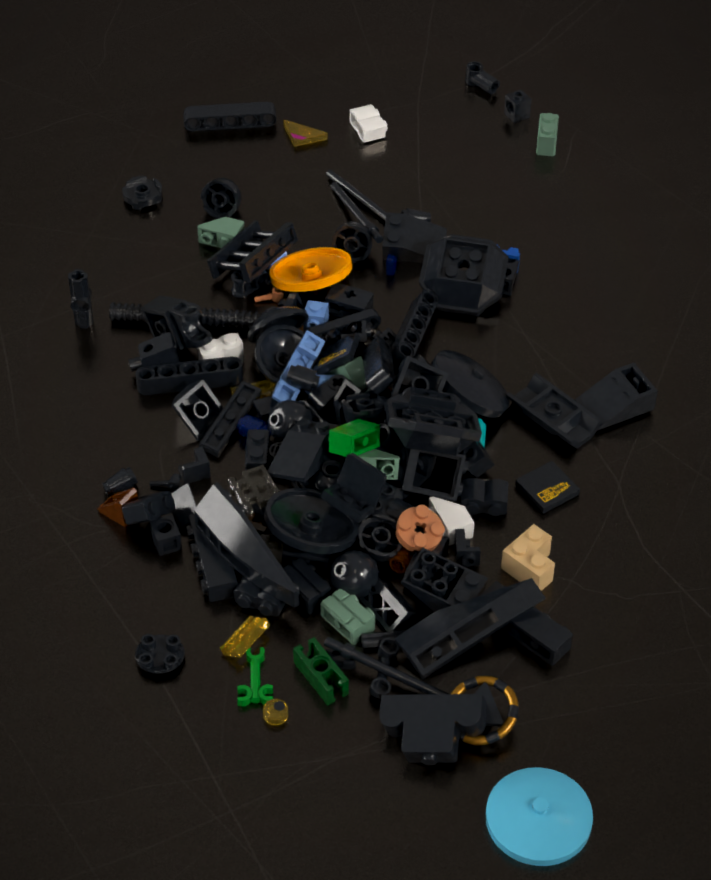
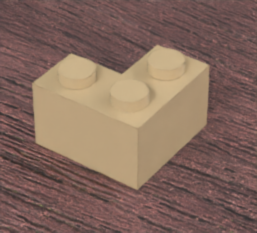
[501,524,555,591]

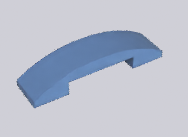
[271,330,325,402]

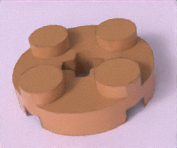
[396,505,445,552]

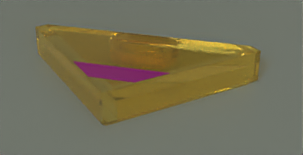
[283,120,328,147]

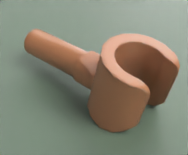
[254,287,284,303]

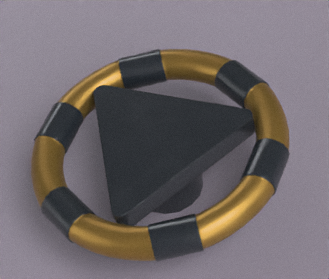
[451,676,519,745]

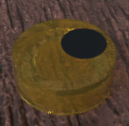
[263,699,288,725]

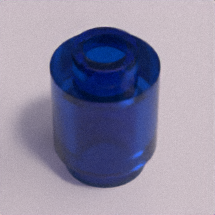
[237,414,271,438]

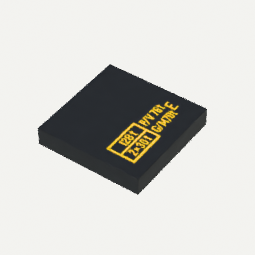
[313,332,360,375]
[515,461,580,514]

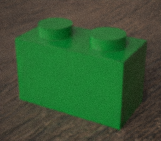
[328,419,380,457]

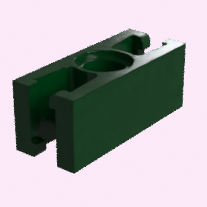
[293,637,349,706]

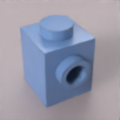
[304,300,329,331]

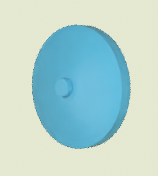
[486,767,593,866]

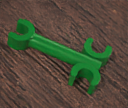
[237,647,273,707]

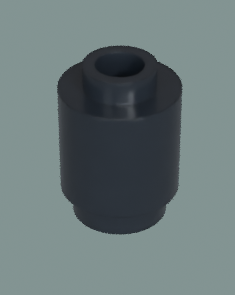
[286,364,320,392]

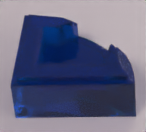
[386,254,397,276]

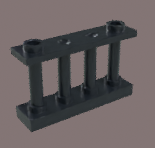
[207,220,298,282]

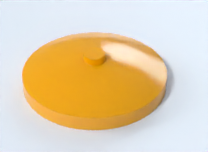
[269,247,352,292]

